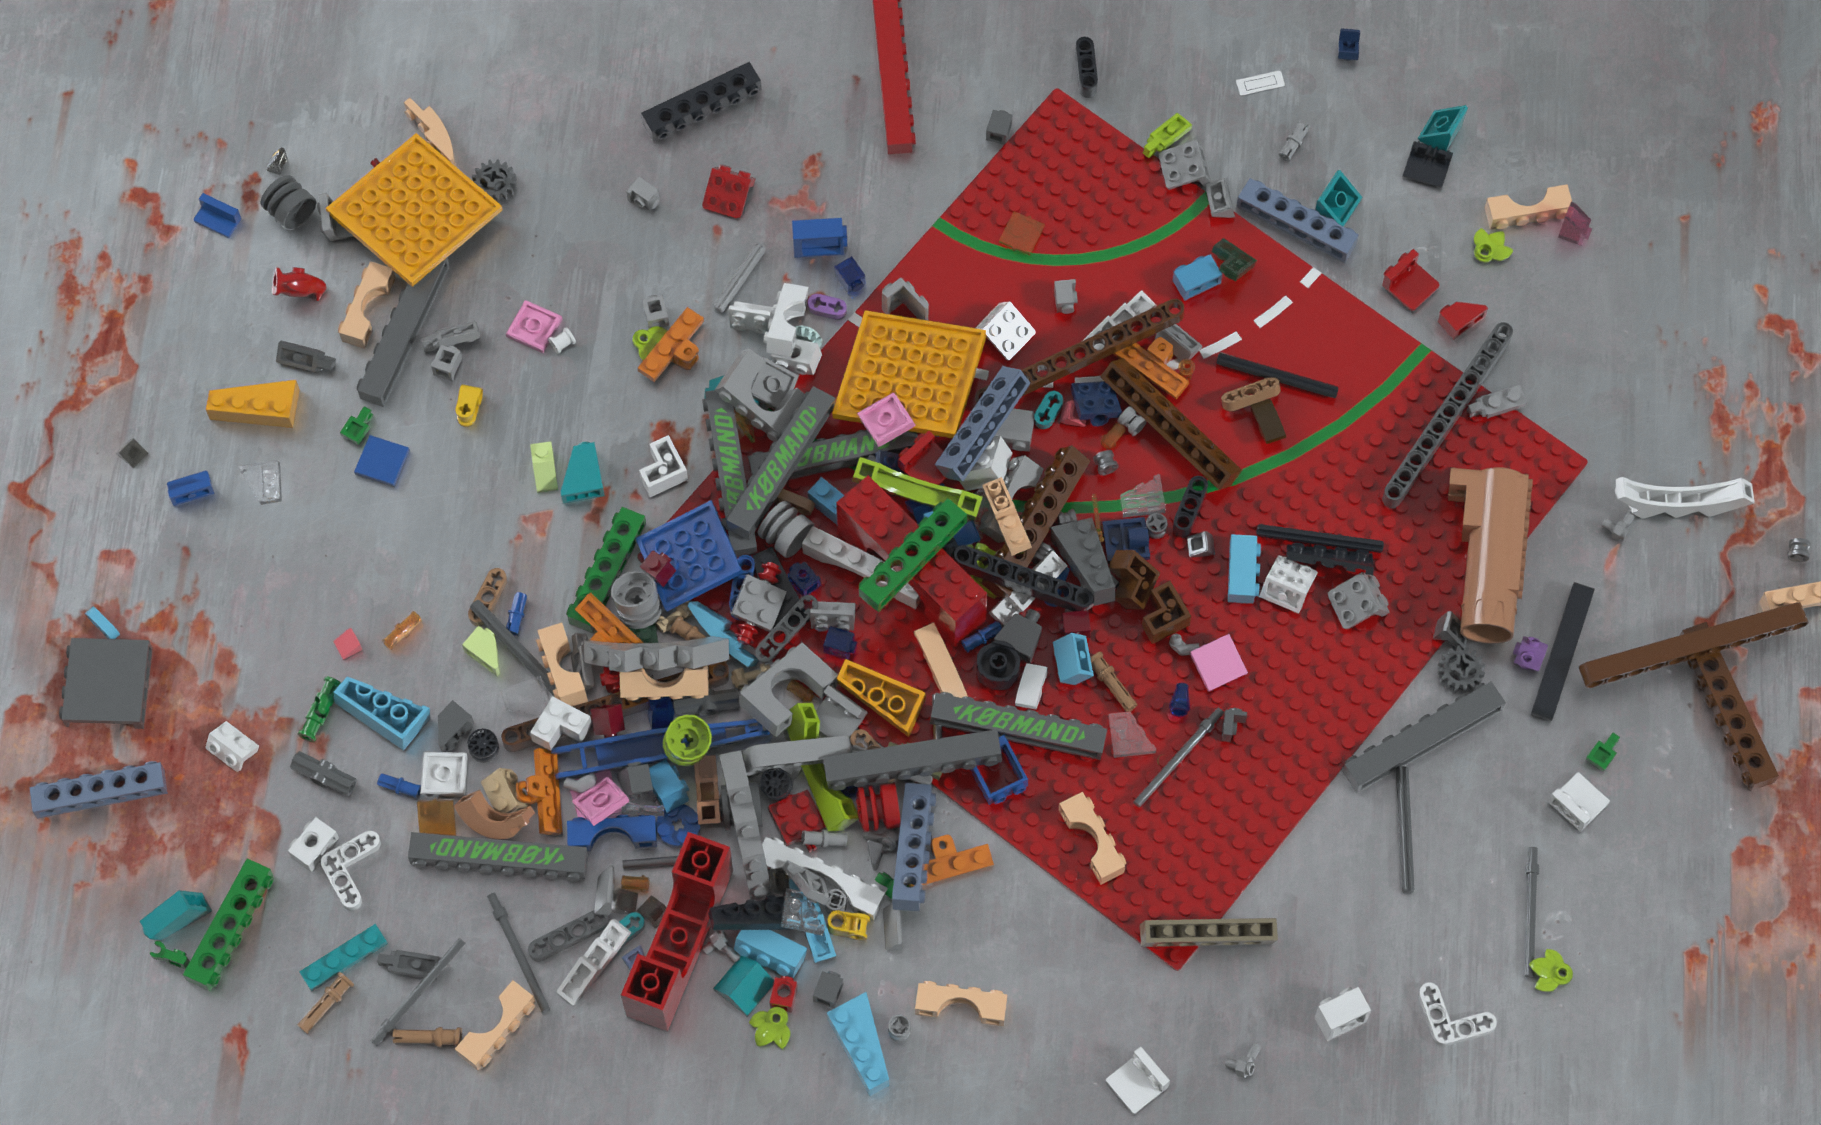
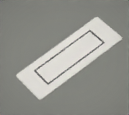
[1236,70,1285,96]

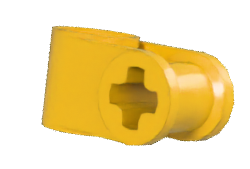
[455,384,483,427]
[827,910,870,940]

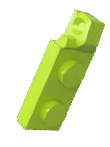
[1143,113,1192,158]

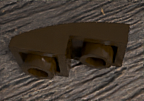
[1250,399,1286,444]

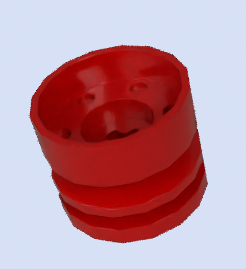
[856,782,901,832]

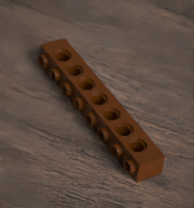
[1101,358,1243,490]
[981,445,1090,599]
[1680,622,1779,791]

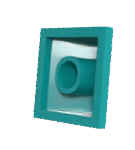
[1418,105,1468,151]
[1315,170,1363,226]
[713,956,774,1017]

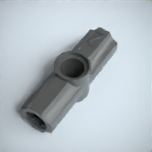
[673,688,740,717]
[290,751,357,796]

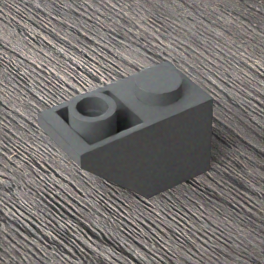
[438,700,474,752]
[617,762,653,796]

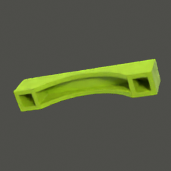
[852,457,982,521]
[786,703,859,832]

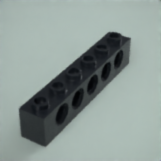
[641,61,762,142]

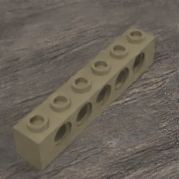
[1140,918,1278,947]

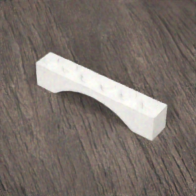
[802,526,921,609]
[762,837,885,922]

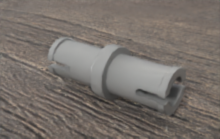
[1279,121,1310,161]
[801,830,848,848]

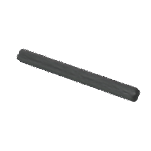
[470,600,556,696]
[1396,766,1415,893]

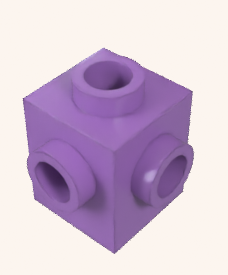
[1512,636,1548,671]

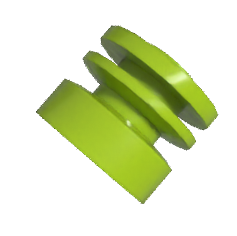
[663,715,712,766]

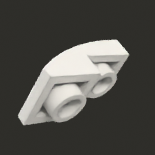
[1015,663,1048,709]

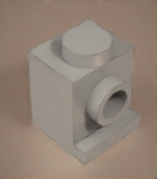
[626,177,660,210]
[1054,279,1077,314]
[642,295,669,329]
[431,345,462,381]

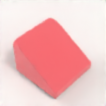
[1060,400,1086,427]
[333,628,362,660]

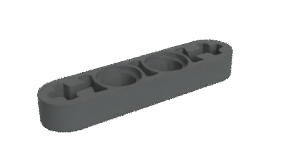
[755,595,818,663]
[528,910,609,962]

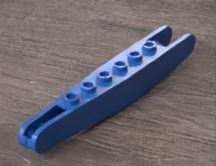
[551,719,770,779]

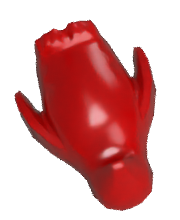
[272,267,327,301]

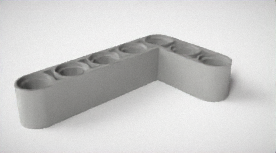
[741,736,852,779]

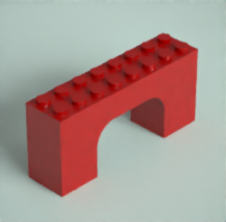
[836,475,987,649]
[621,832,734,1031]

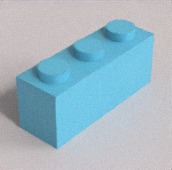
[1228,534,1261,604]
[734,930,807,978]

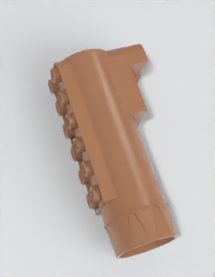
[1448,467,1533,644]

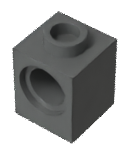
[986,110,1013,145]
[813,971,844,1009]

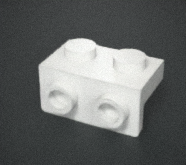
[205,721,259,772]

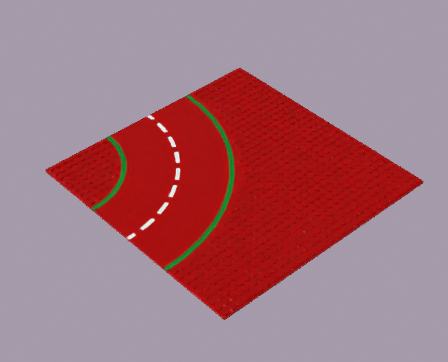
[637,88,1588,971]

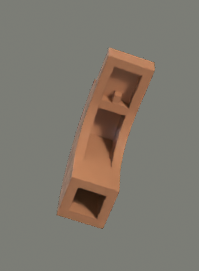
[694,755,721,825]
[454,790,535,839]

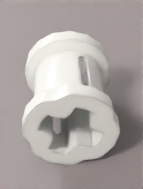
[548,327,576,354]

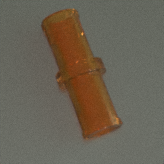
[382,611,422,650]

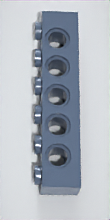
[1236,178,1359,263]
[935,366,1030,482]
[29,761,168,819]
[892,783,936,911]

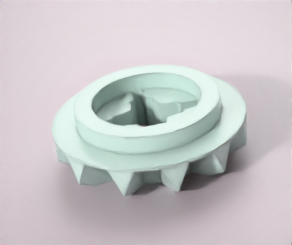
[794,326,823,348]

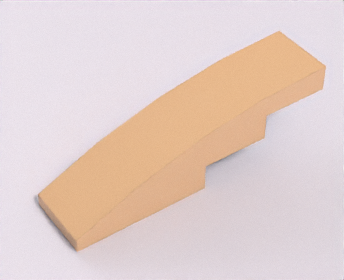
[914,623,968,698]

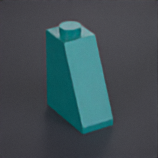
[561,442,605,504]
[140,890,212,940]

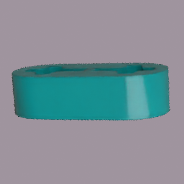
[1034,391,1063,429]
[619,912,645,947]

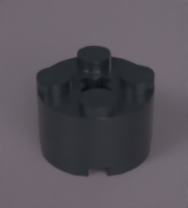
[976,640,1020,690]

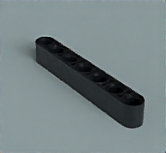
[949,545,1093,612]
[1531,582,1595,721]

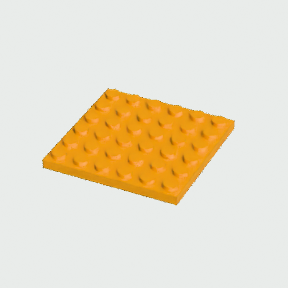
[326,133,503,287]
[832,311,986,438]

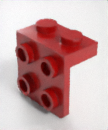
[702,164,756,218]
[1382,249,1440,311]
[898,431,946,485]

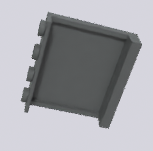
[59,638,153,729]

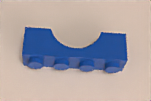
[567,813,657,851]

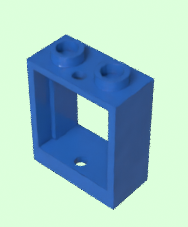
[792,218,848,258]
[970,735,1028,805]

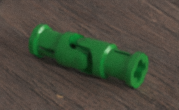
[297,676,341,742]

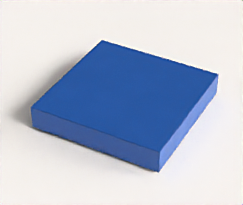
[354,435,410,487]

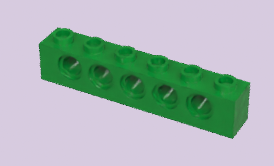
[859,498,967,613]
[566,507,646,633]
[183,858,274,991]

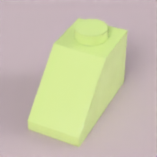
[530,441,558,493]
[462,626,500,677]

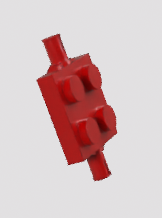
[768,789,826,853]

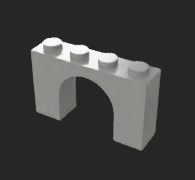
[715,348,804,442]
[739,643,838,737]

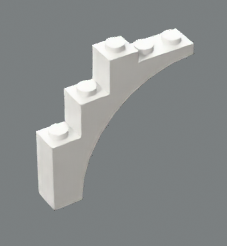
[1615,477,1754,519]

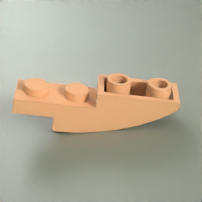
[404,98,456,166]
[982,477,1032,555]

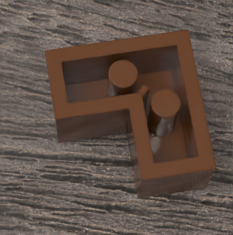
[1109,550,1160,610]
[1142,581,1191,644]

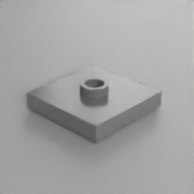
[751,356,799,410]

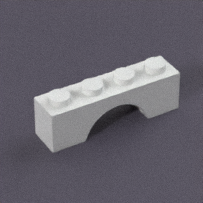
[763,283,809,357]

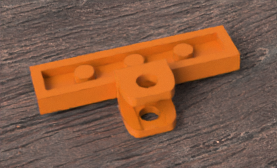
[638,307,704,383]
[1113,335,1189,399]
[575,593,643,644]
[516,748,563,836]
[908,834,994,886]

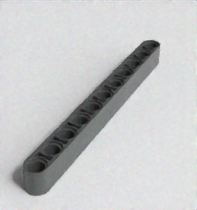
[1382,322,1513,508]

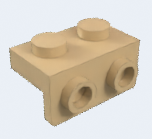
[481,768,529,813]

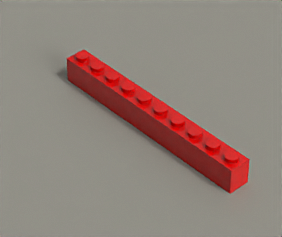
[872,0,916,155]

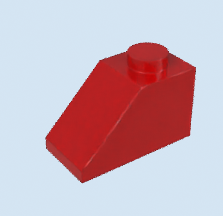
[1438,302,1488,340]

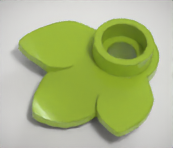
[1474,228,1513,263]
[632,326,668,360]
[1529,949,1573,992]
[749,1007,791,1049]

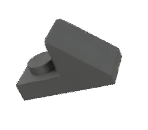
[1433,611,1467,650]

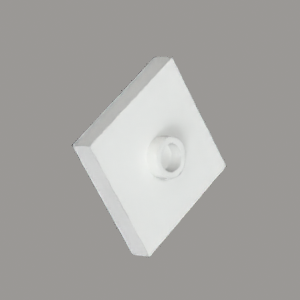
[420,752,468,797]

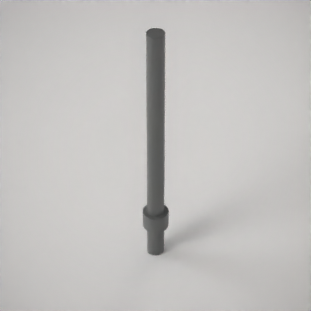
[1133,708,1224,808]
[1525,847,1539,977]
[487,893,550,1013]
[370,938,466,1046]

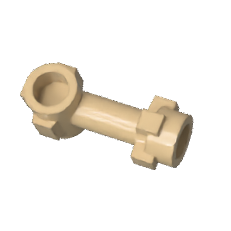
[655,601,693,633]
[731,663,771,689]

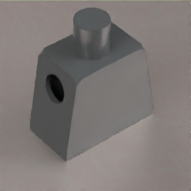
[994,609,1042,664]

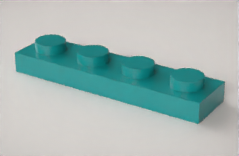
[299,924,388,992]

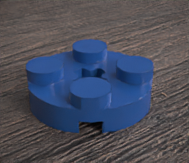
[656,804,700,848]

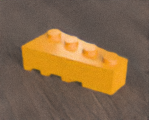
[206,380,300,428]
[837,659,926,737]

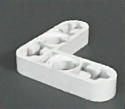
[321,831,381,911]
[1418,982,1497,1047]

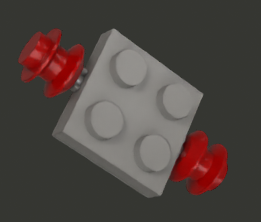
[730,562,786,645]

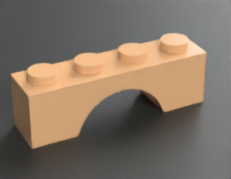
[1484,184,1573,229]
[338,261,396,349]
[1759,581,1821,612]
[536,623,588,706]
[620,665,709,700]
[1059,792,1126,884]
[455,980,535,1070]
[915,981,1007,1026]

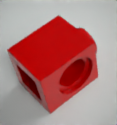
[770,976,798,1013]

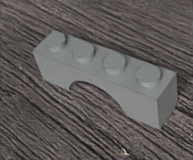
[979,455,1044,543]

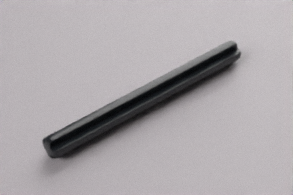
[1216,352,1339,398]
[1256,524,1384,553]

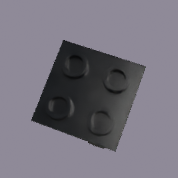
[1403,141,1453,188]

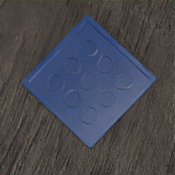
[636,500,743,611]

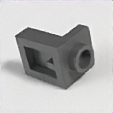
[1221,708,1247,742]

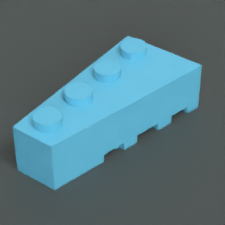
[333,677,430,751]
[827,992,889,1096]

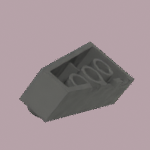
[1051,518,1115,606]

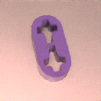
[808,294,847,320]

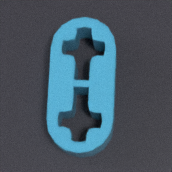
[85,606,120,639]

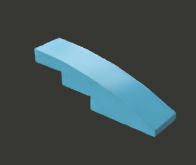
[688,601,758,667]
[787,879,836,963]

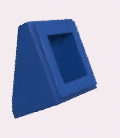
[953,520,981,546]

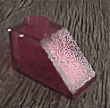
[1558,202,1593,246]

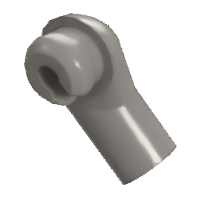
[1169,634,1199,656]
[563,773,597,793]

